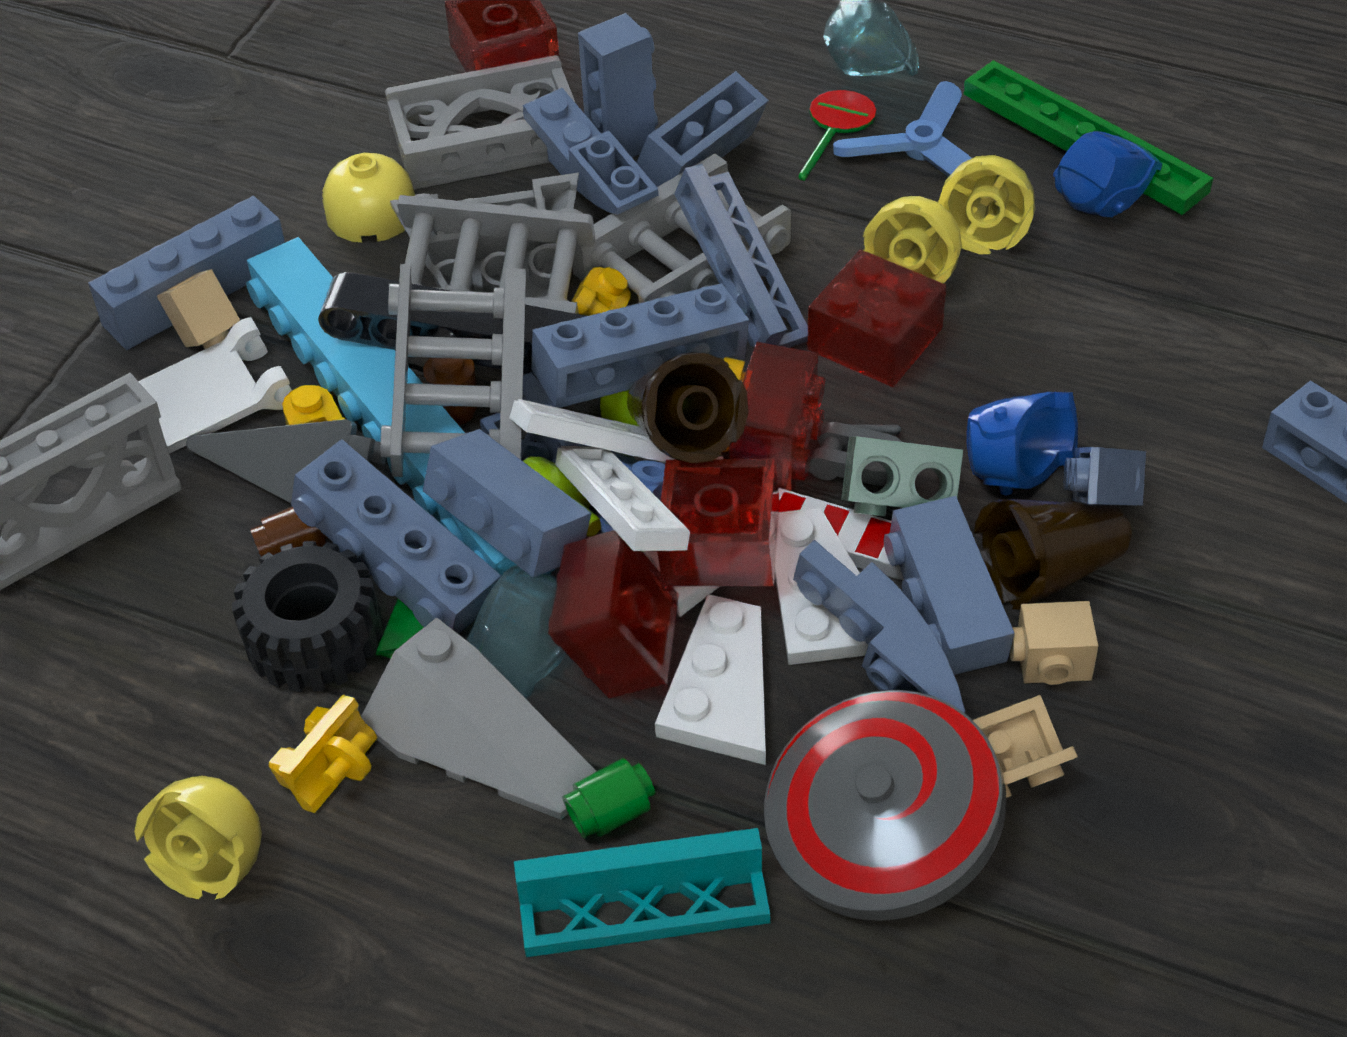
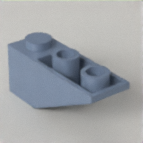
[1063,447,1146,505]

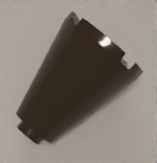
[627,352,749,463]
[974,499,1132,610]

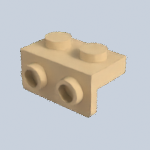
[973,695,1078,798]

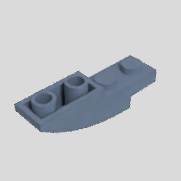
[523,88,659,215]
[793,540,965,713]

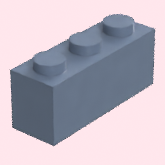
[578,13,658,157]
[636,71,769,187]
[423,429,592,578]
[884,496,1015,675]

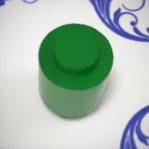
[562,758,655,839]

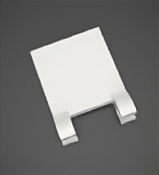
[138,317,292,453]

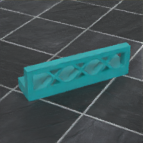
[514,828,770,957]

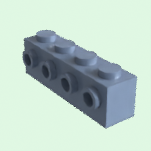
[88,196,285,350]
[531,283,749,408]
[1262,380,1347,503]
[291,439,501,634]

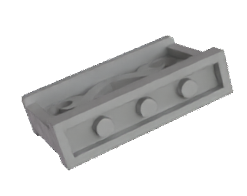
[385,55,575,190]
[0,373,181,590]

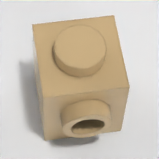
[157,269,240,349]
[1010,601,1098,685]

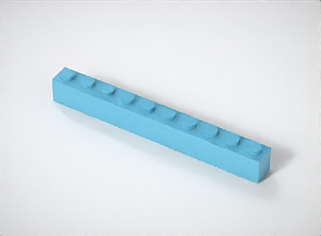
[246,237,555,599]

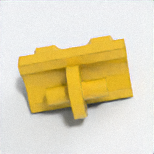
[269,695,378,813]

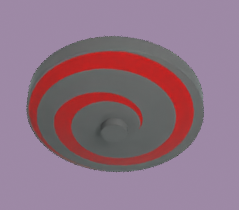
[764,690,1007,921]

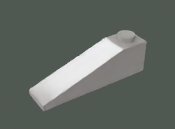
[361,618,596,820]

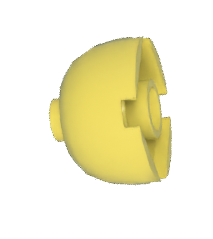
[323,153,415,243]
[938,155,1035,254]
[862,196,962,296]
[134,776,262,899]

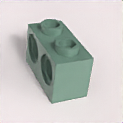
[841,436,963,516]

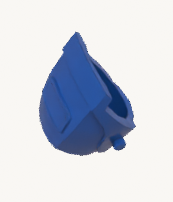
[1053,131,1162,217]
[966,392,1078,495]

